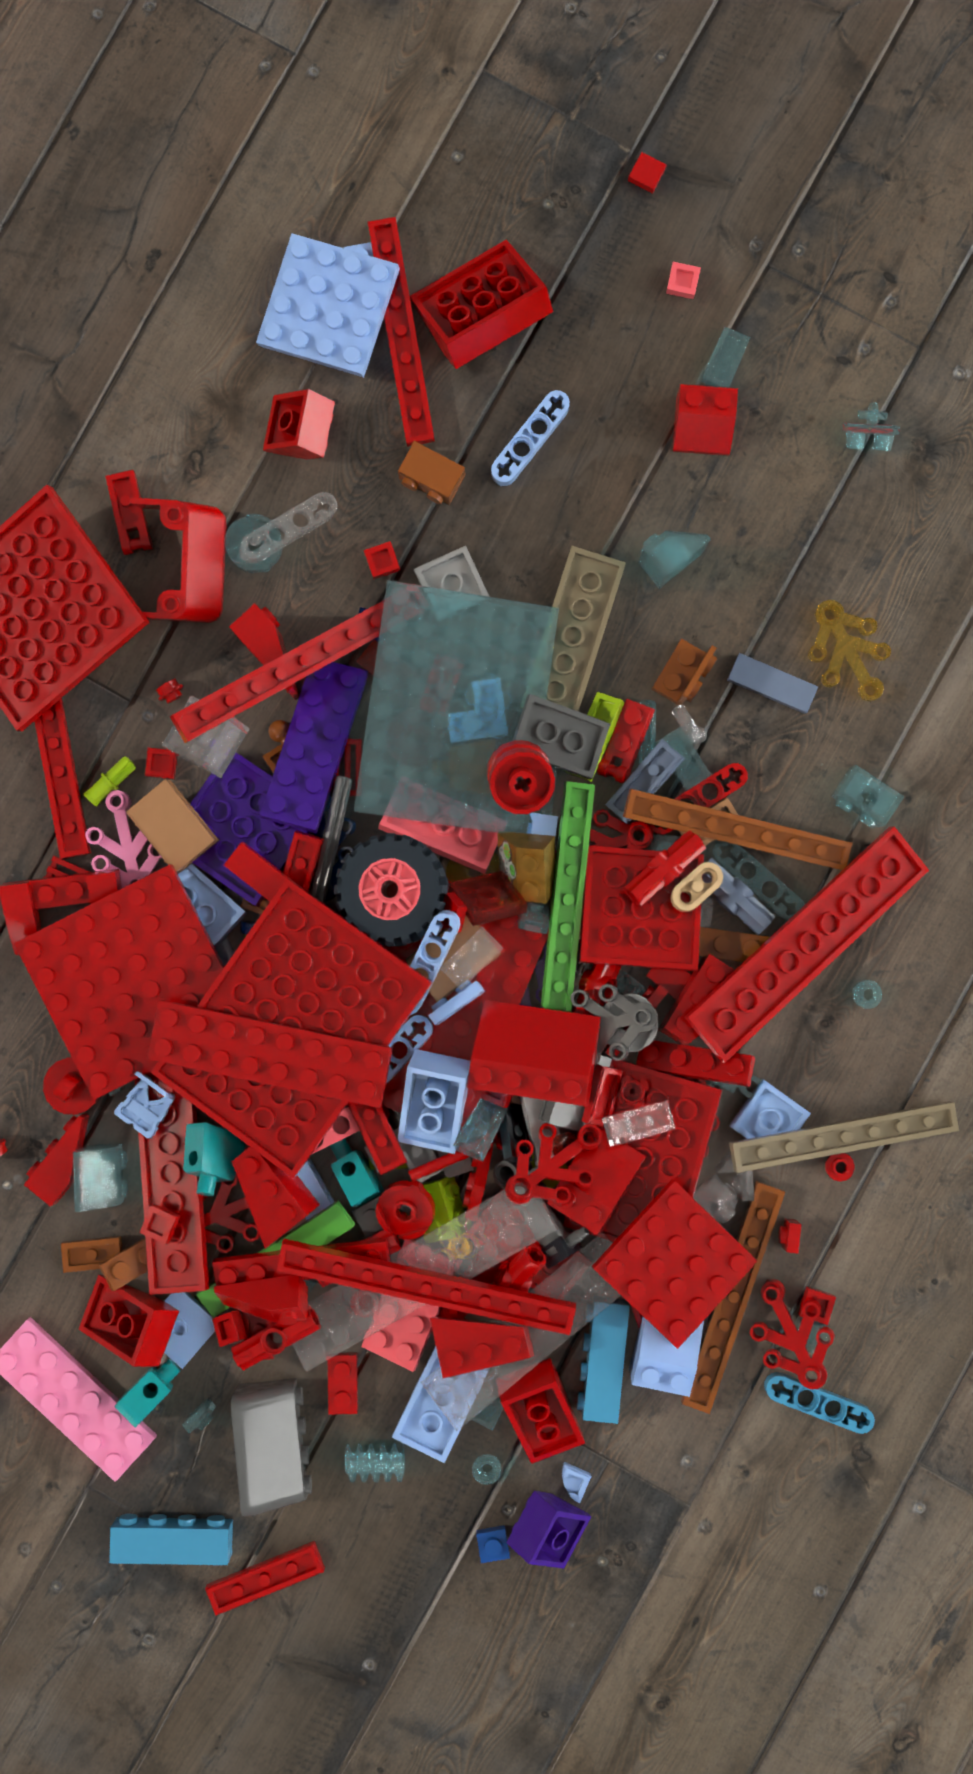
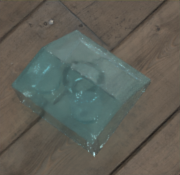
[638,530,711,589]
[73,1144,128,1212]

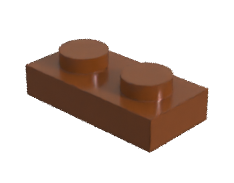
[61,1236,123,1273]
[98,1238,148,1291]

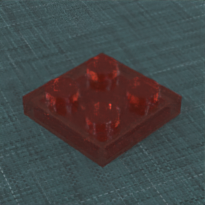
[449,871,528,926]

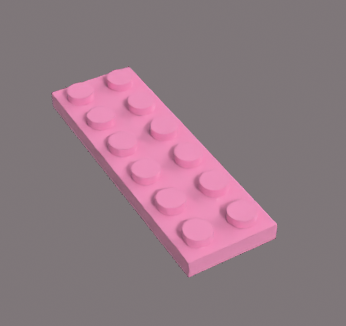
[0,1317,157,1482]

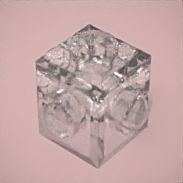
[693,1174,738,1224]

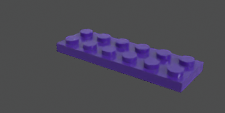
[260,662,368,833]

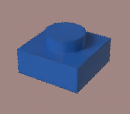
[476,1525,510,1563]

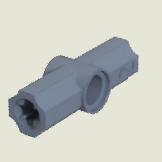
[703,858,775,935]

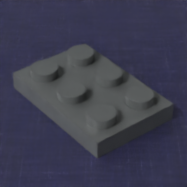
[512,694,610,779]

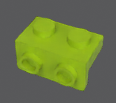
[422,1176,469,1243]

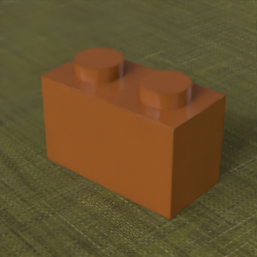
[398,441,465,505]

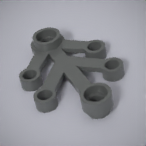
[571,984,658,1065]

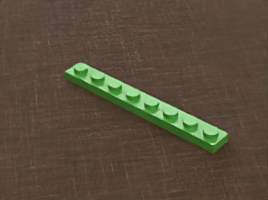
[540,781,595,1012]

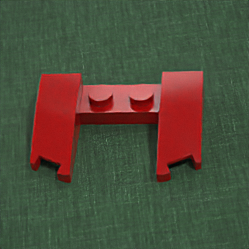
[0,869,122,955]

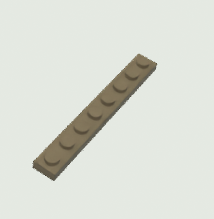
[729,1101,959,1173]

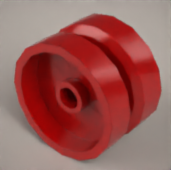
[487,740,555,814]

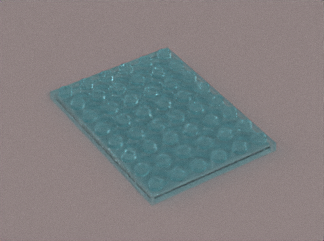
[354,580,559,833]

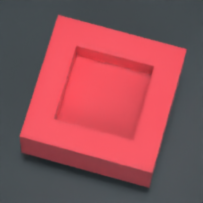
[666,262,701,299]

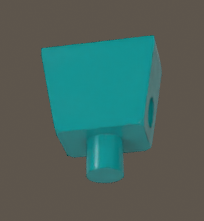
[183,1122,246,1196]
[330,1138,384,1207]
[114,1358,181,1428]

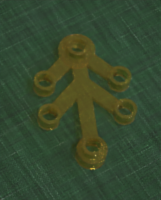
[808,600,891,702]

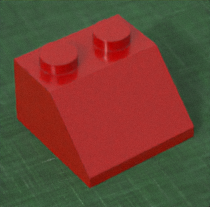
[673,384,738,456]
[263,389,335,460]

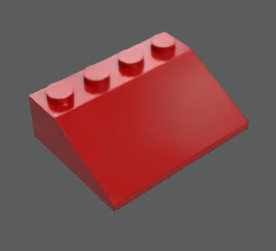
[410,239,553,369]
[467,1000,601,1106]

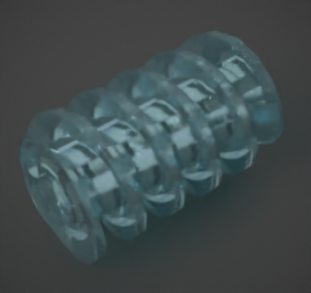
[345,1443,405,1483]

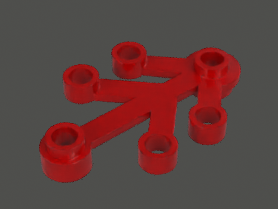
[555,809,653,859]
[505,1123,602,1207]
[203,1174,260,1253]
[750,1279,835,1389]

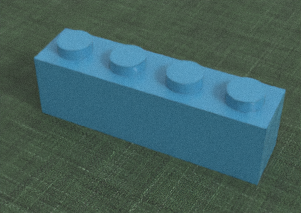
[577,1296,630,1424]
[109,1514,233,1565]

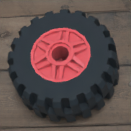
[334,833,449,947]

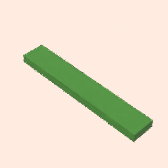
[196,1200,355,1318]

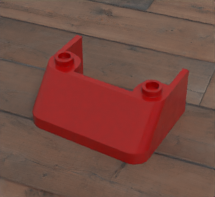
[131,498,226,623]

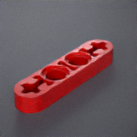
[648,763,748,835]

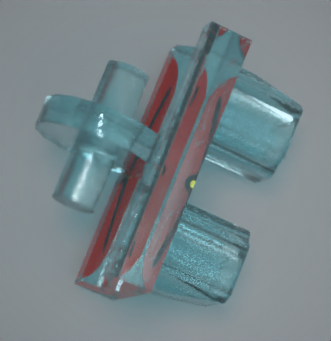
[842,402,900,451]

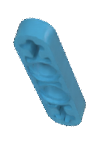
[764,1372,875,1434]

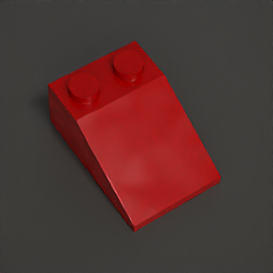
[229,603,299,700]
[547,1125,647,1235]
[78,1275,179,1367]
[496,1358,585,1464]

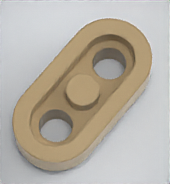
[670,862,723,912]

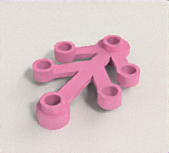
[85,790,163,888]

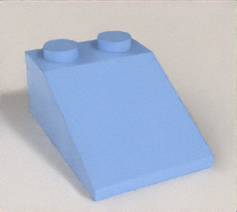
[398,1049,471,1154]
[629,1316,704,1397]

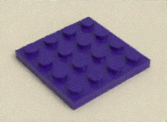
[190,748,309,907]

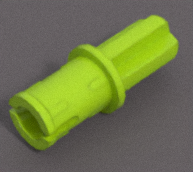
[83,756,136,807]

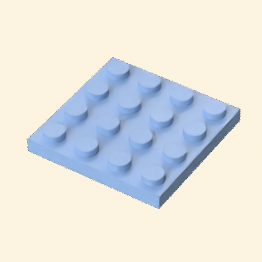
[256,233,400,377]

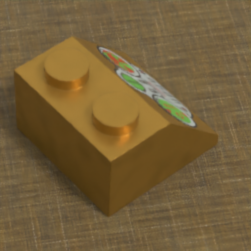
[497,831,556,904]

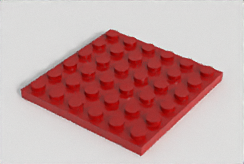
[0,485,150,732]
[14,864,224,1100]

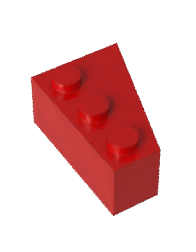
[658,954,734,1045]
[232,1147,320,1249]
[430,1316,535,1378]

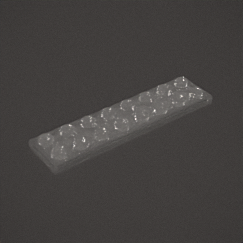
[420,1232,621,1431]

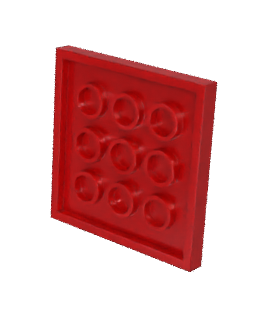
[580,845,704,971]
[591,1179,758,1349]

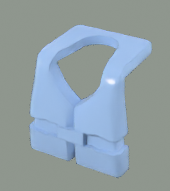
[114,1071,175,1139]

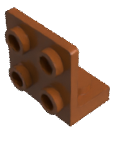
[652,638,717,706]

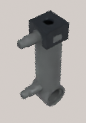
[493,1160,589,1269]

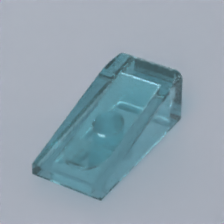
[453,1098,508,1161]

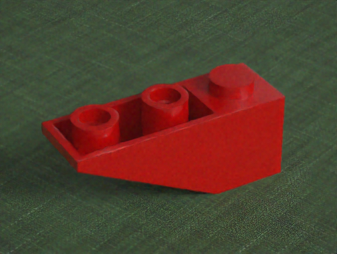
[24,1113,89,1207]

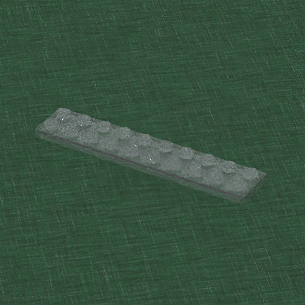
[292,1186,559,1372]

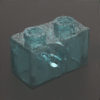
[831,765,904,828]

